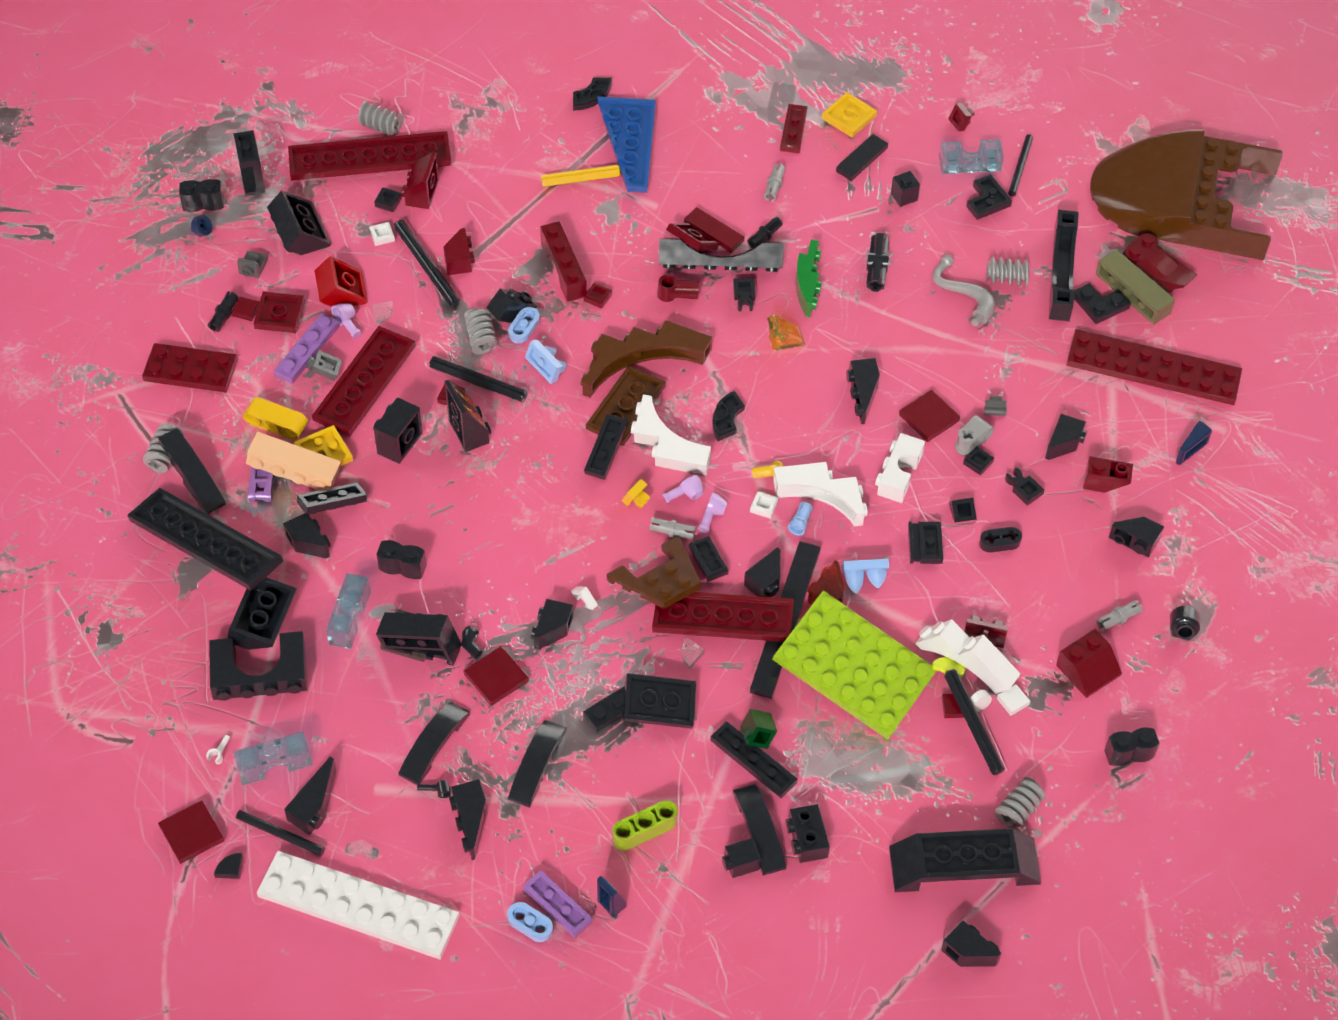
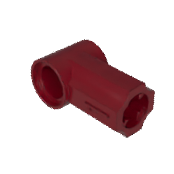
[657,274,699,302]

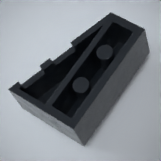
[376,612,461,666]

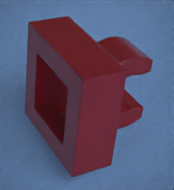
[948,103,975,131]

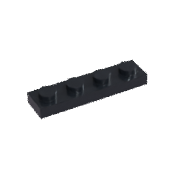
[710,721,798,799]

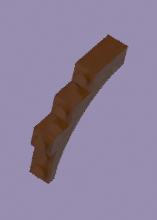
[581,320,712,398]

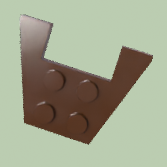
[606,536,701,609]

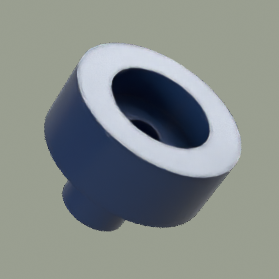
[191,215,212,237]

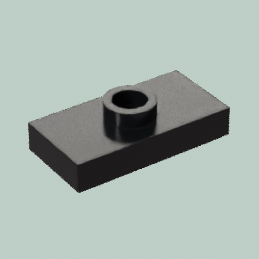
[689,536,728,582]

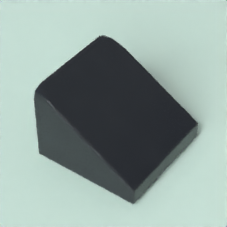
[949,498,977,523]

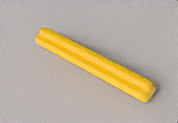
[541,165,620,187]

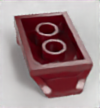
[1122,233,1197,294]

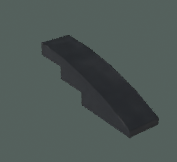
[158,428,226,514]

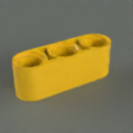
[242,397,308,440]

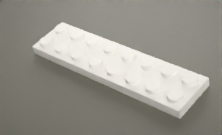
[257,851,460,960]

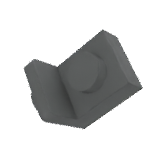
[237,250,268,278]
[306,350,342,381]

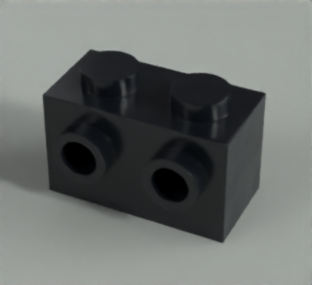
[785,804,830,863]

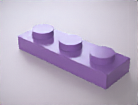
[523,870,592,938]

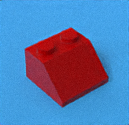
[314,256,368,307]

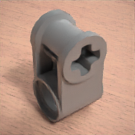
[955,415,994,456]

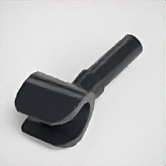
[417,780,451,798]

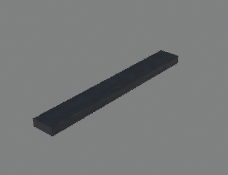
[750,541,821,699]

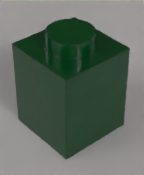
[740,709,777,749]

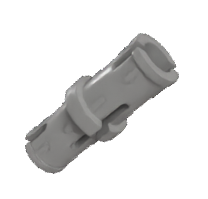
[764,164,786,202]
[649,517,696,540]
[1097,600,1143,632]

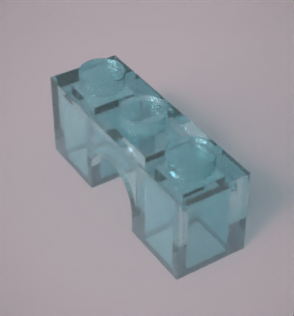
[939,140,1004,174]
[326,573,371,649]
[233,732,312,785]

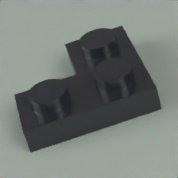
[966,174,1012,220]
[1074,283,1131,324]

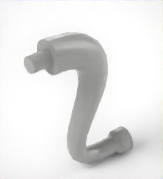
[932,255,995,327]

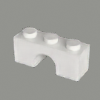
[875,433,925,503]

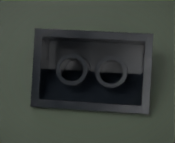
[267,190,331,255]
[228,577,297,650]

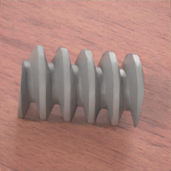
[358,101,404,136]
[986,257,1030,287]
[464,308,497,355]
[143,424,185,473]
[995,777,1046,828]

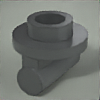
[984,396,1007,416]

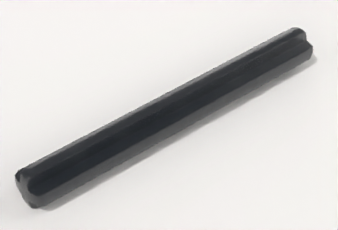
[429,356,527,402]
[944,669,1005,775]

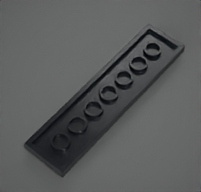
[127,487,283,591]

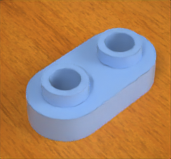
[508,307,540,343]
[507,902,553,942]

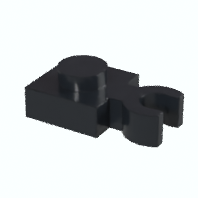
[733,278,755,312]
[1005,468,1045,506]

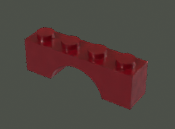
[540,221,587,302]

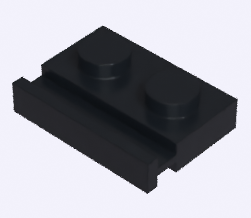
[908,521,943,564]

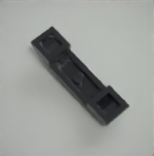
[398,702,470,785]
[508,720,567,808]
[733,784,786,876]

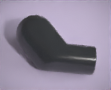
[461,626,483,659]

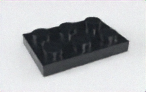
[623,673,696,729]

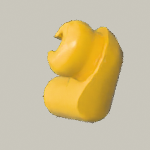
[752,461,783,479]

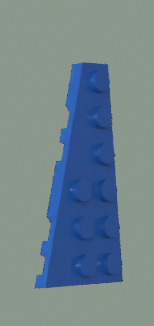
[597,97,656,193]

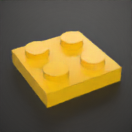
[822,92,877,138]

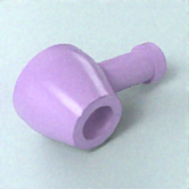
[331,304,361,339]
[662,475,704,503]
[698,492,728,533]

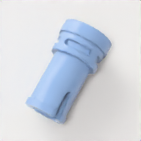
[788,502,813,536]

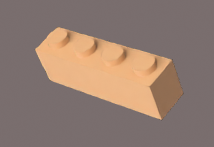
[246,432,341,491]

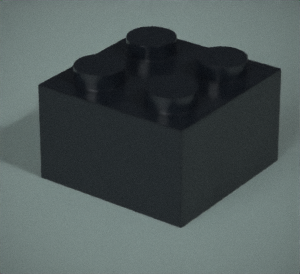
[373,397,423,464]

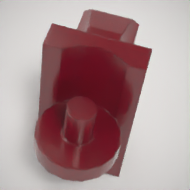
[964,615,1008,648]

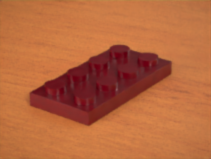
[142,343,238,393]

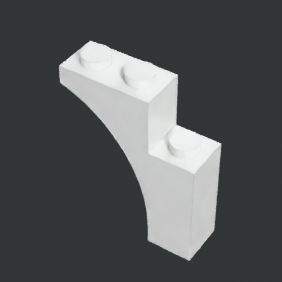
[631,395,711,476]
[773,462,867,526]
[915,619,1020,694]

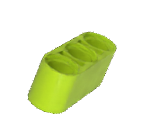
[612,800,678,851]

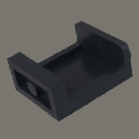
[233,130,266,196]

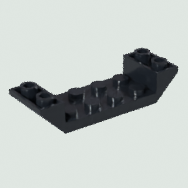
[889,828,1041,892]

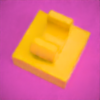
[621,479,650,508]

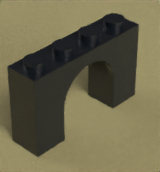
[209,631,307,701]

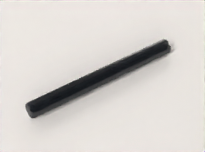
[394,220,460,308]

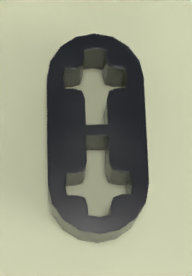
[979,527,1022,553]

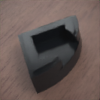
[214,853,243,879]

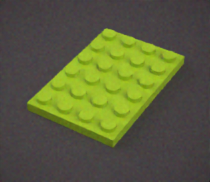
[772,591,937,740]

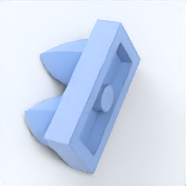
[525,340,567,384]
[841,559,889,594]

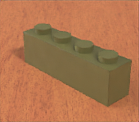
[1096,249,1175,325]

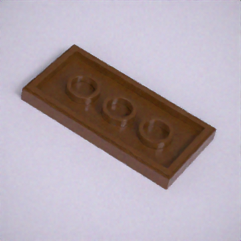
[586,366,666,446]

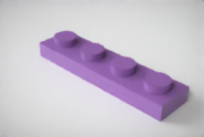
[274,313,340,384]

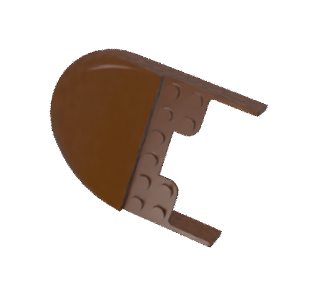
[1090,130,1283,260]

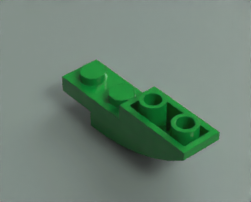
[796,239,822,317]

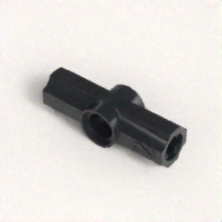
[866,233,889,292]

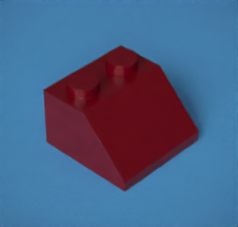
[402,152,439,209]
[1056,629,1122,698]

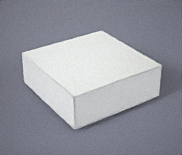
[369,222,395,246]
[750,491,779,519]
[997,684,1030,716]

